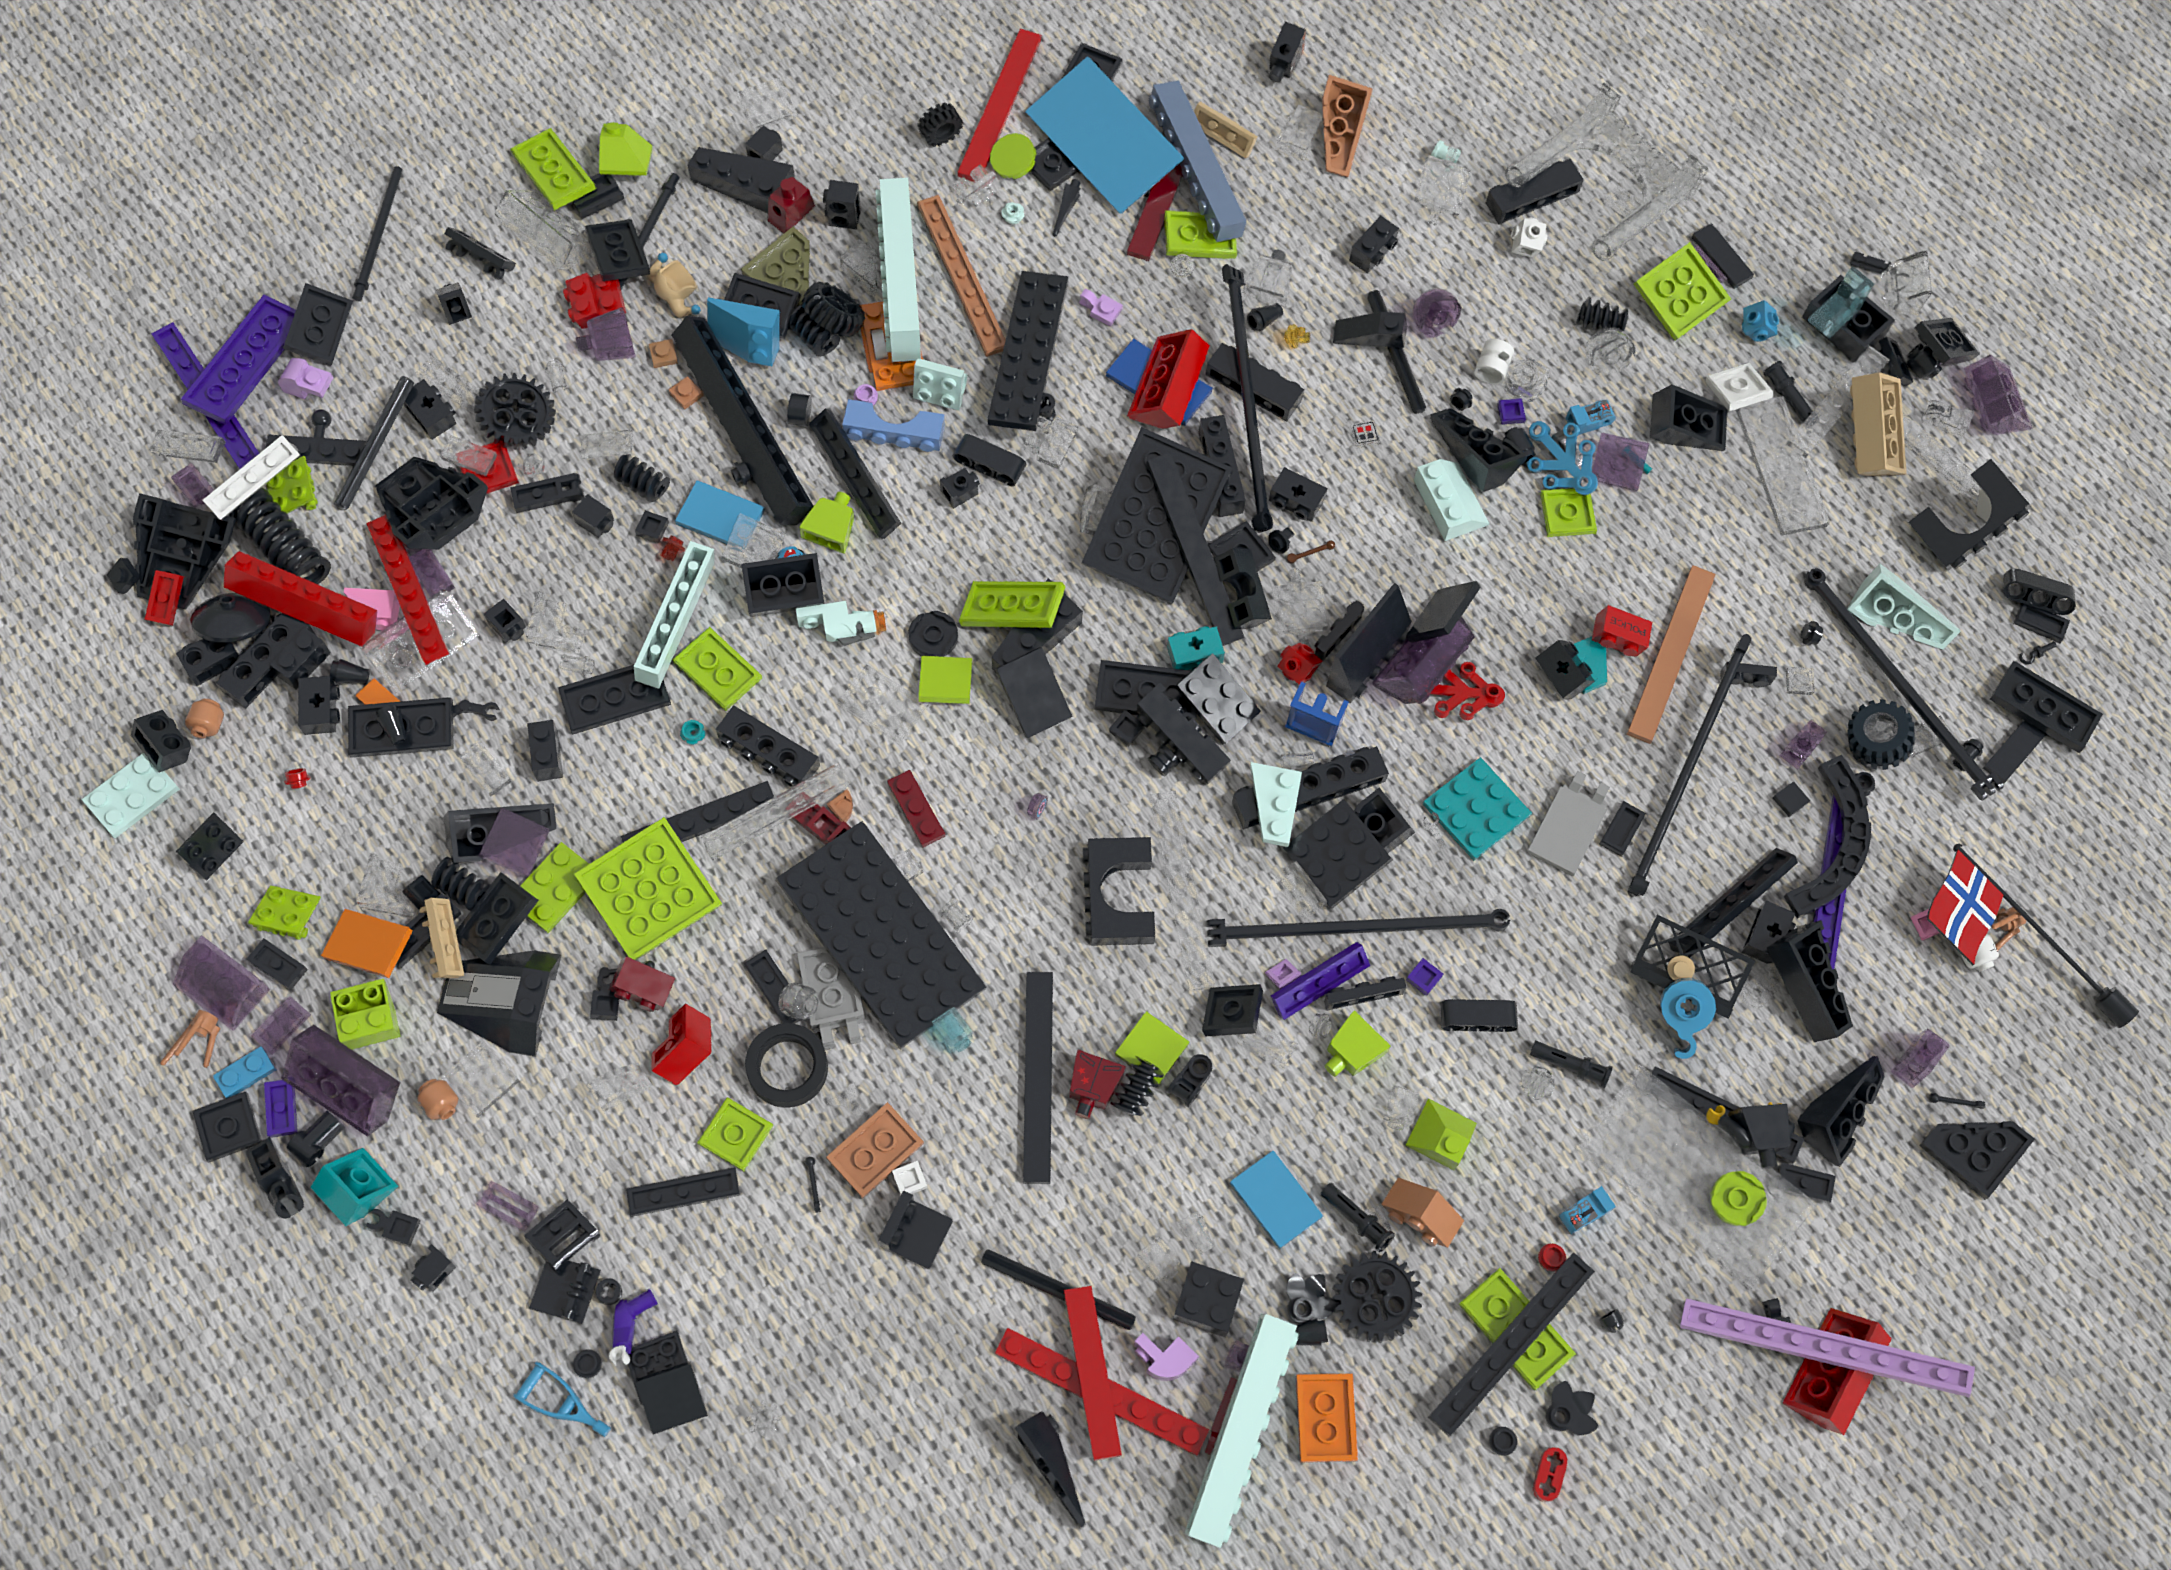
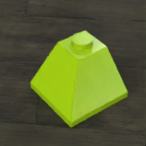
[599,122,653,176]
[1405,1098,1477,1171]

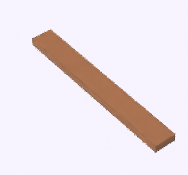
[917,195,1006,357]
[1626,565,1716,744]

